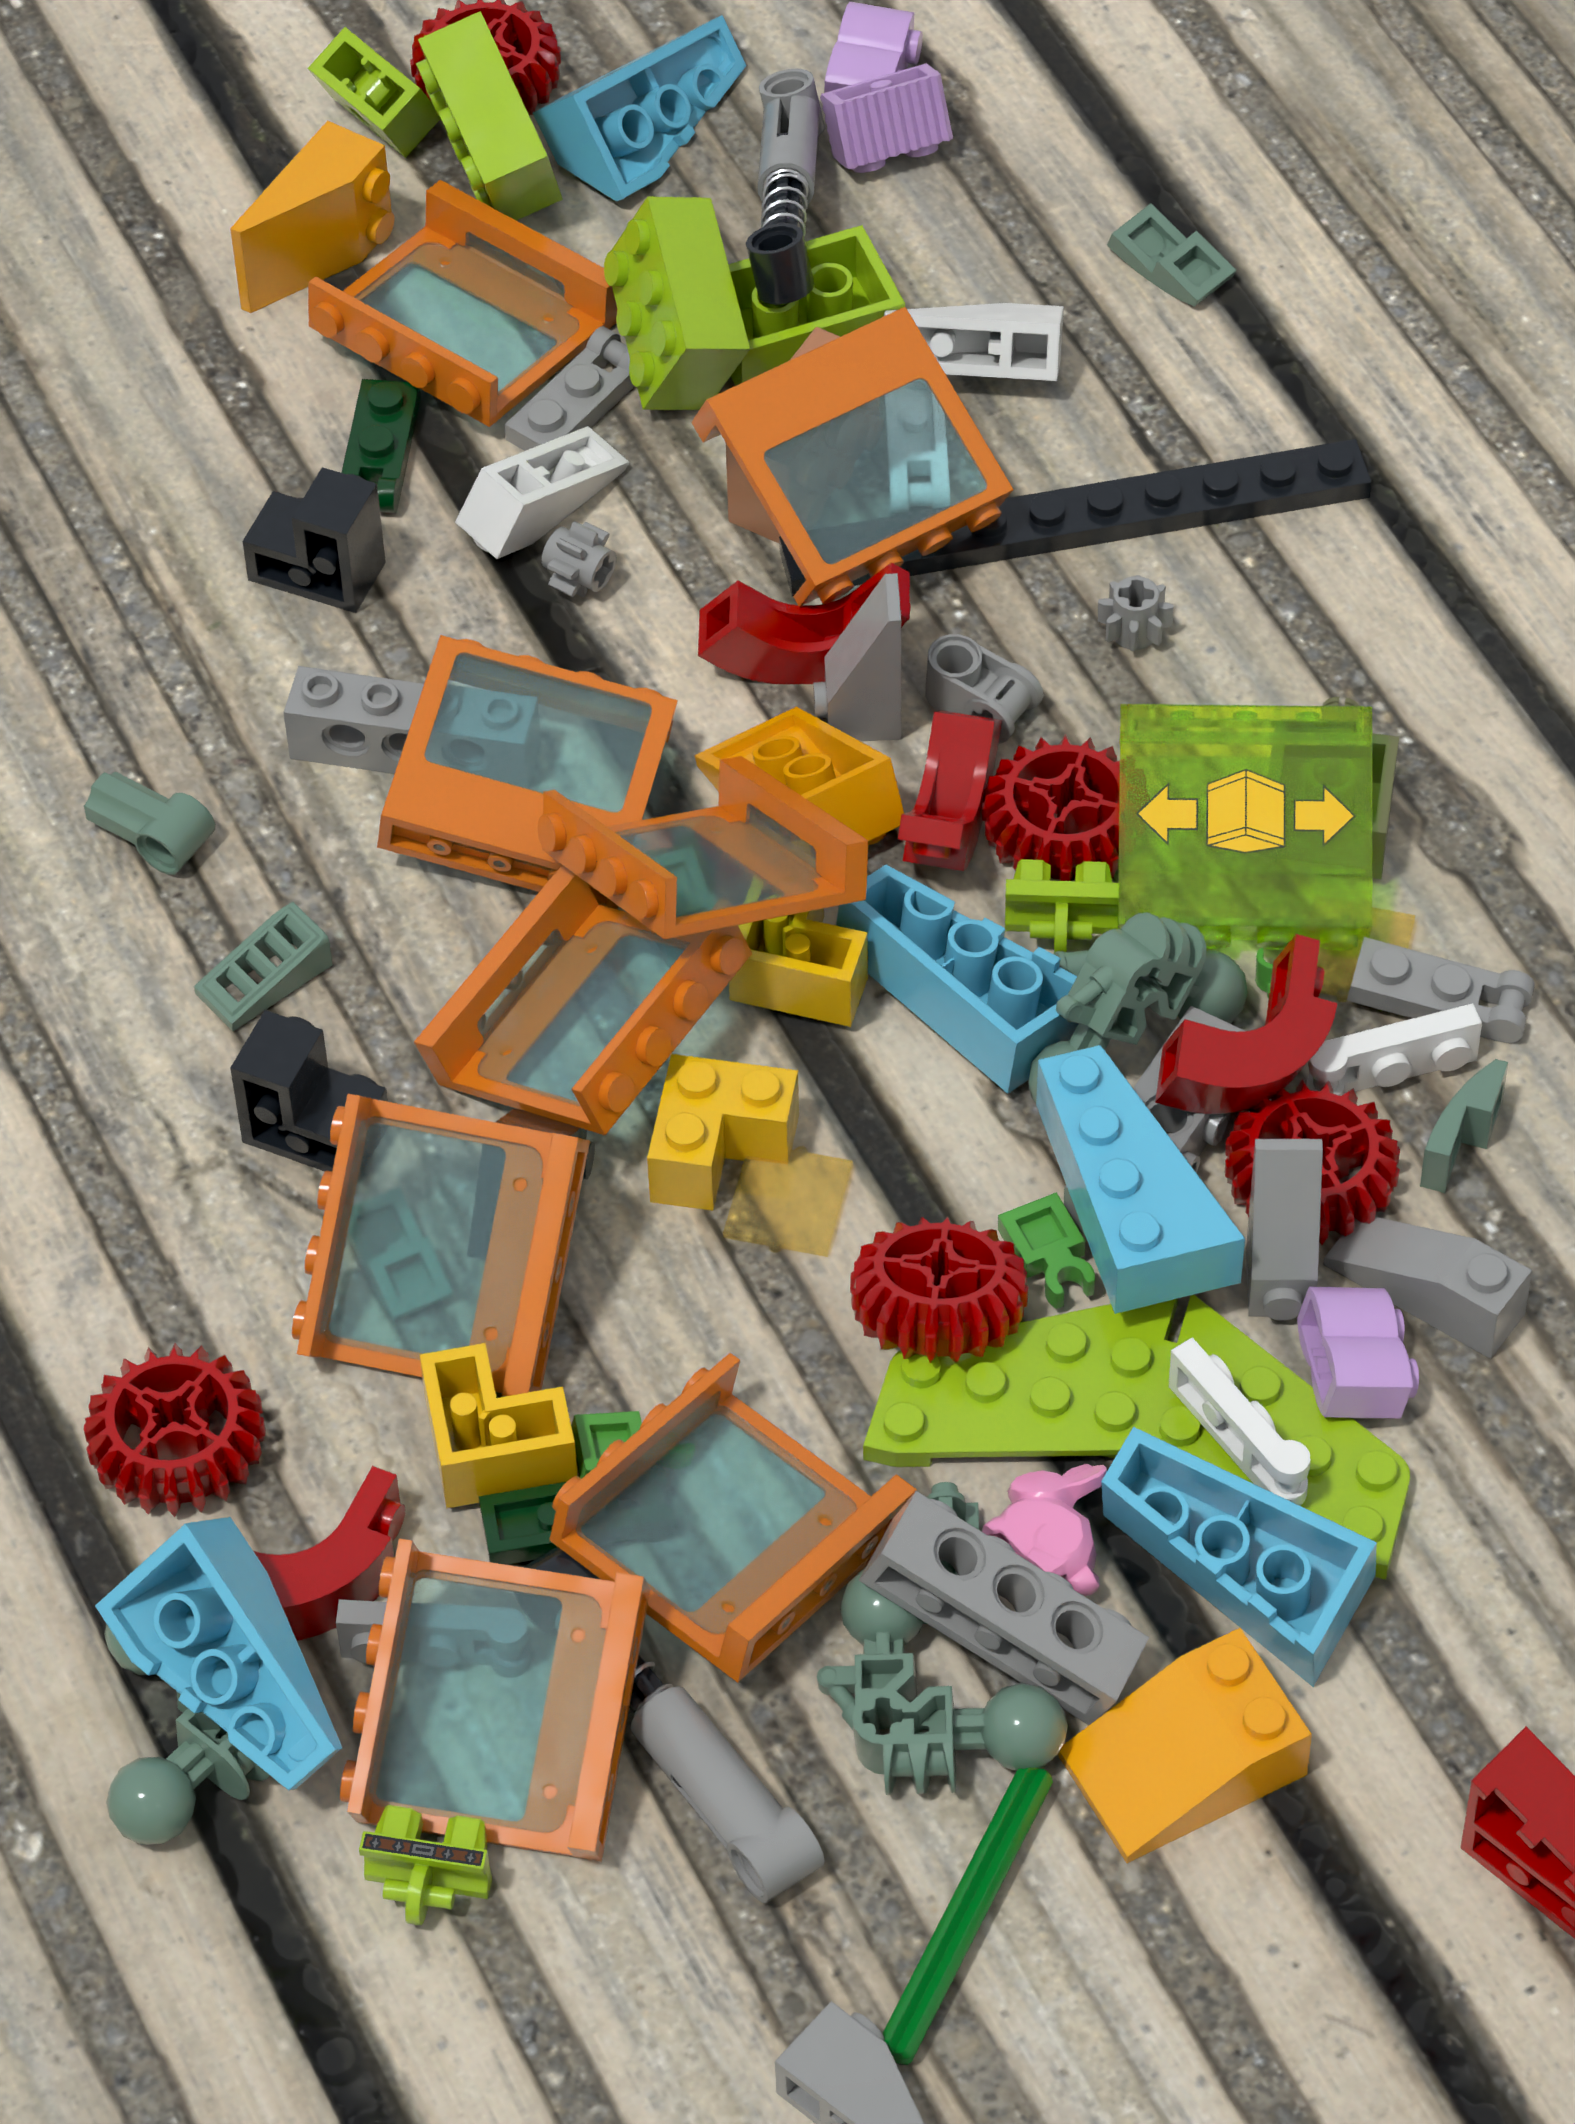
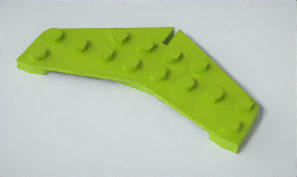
[863,1295,1410,1580]

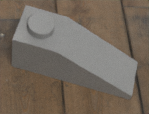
[813,573,901,741]
[1246,1139,1323,1320]
[1323,1217,1532,1359]
[775,2001,924,2124]

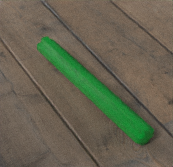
[882,1767,1053,2065]

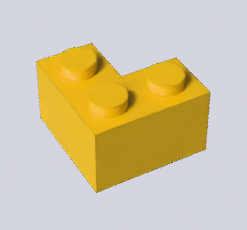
[729,881,868,1027]
[647,1054,799,1211]
[419,1343,578,1509]

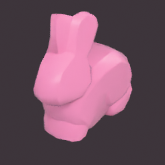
[982,1464,1107,1596]

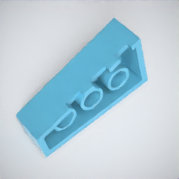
[836,865,1079,1094]

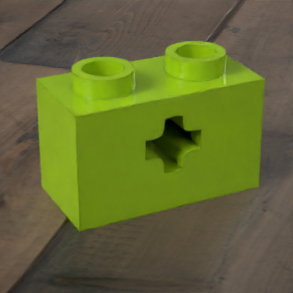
[307,27,441,158]

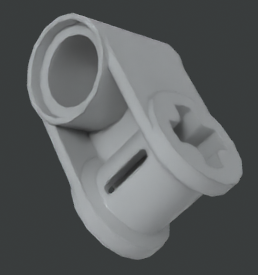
[925,634,1044,743]

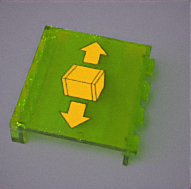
[1117,704,1372,950]

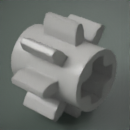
[542,521,616,597]
[1098,575,1174,651]

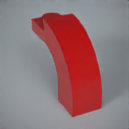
[698,562,911,684]
[898,710,1002,871]
[1155,934,1337,1114]
[254,1466,406,1641]

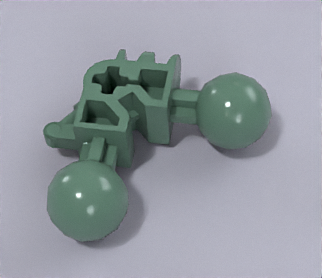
[1028,912,1248,1103]
[817,1569,1068,1795]
[104,1625,270,1845]

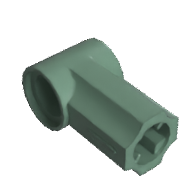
[84,771,216,875]

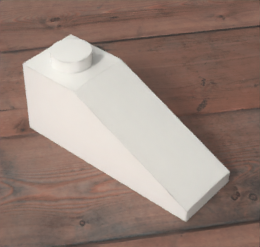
[884,303,1064,381]
[455,426,629,559]

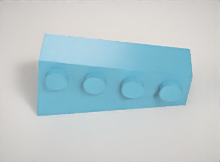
[1036,1045,1245,1314]
[1101,1427,1377,1687]

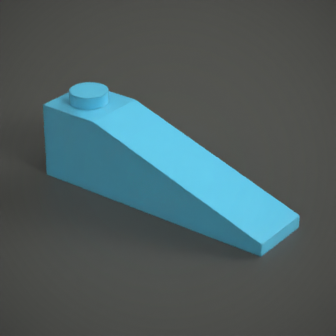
[533,15,747,201]
[95,1517,343,1791]

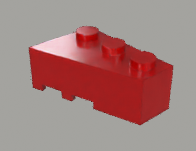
[1460,1726,1575,1939]

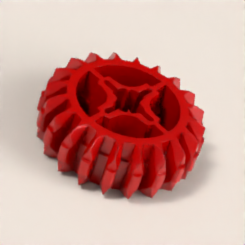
[410,0,561,116]
[982,734,1147,881]
[1224,1079,1400,1245]
[850,1217,1029,1363]
[84,1343,266,1517]

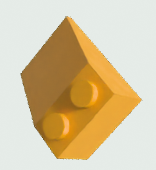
[230,120,395,313]
[694,706,904,853]
[1058,1628,1312,1863]

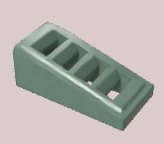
[194,902,333,1031]

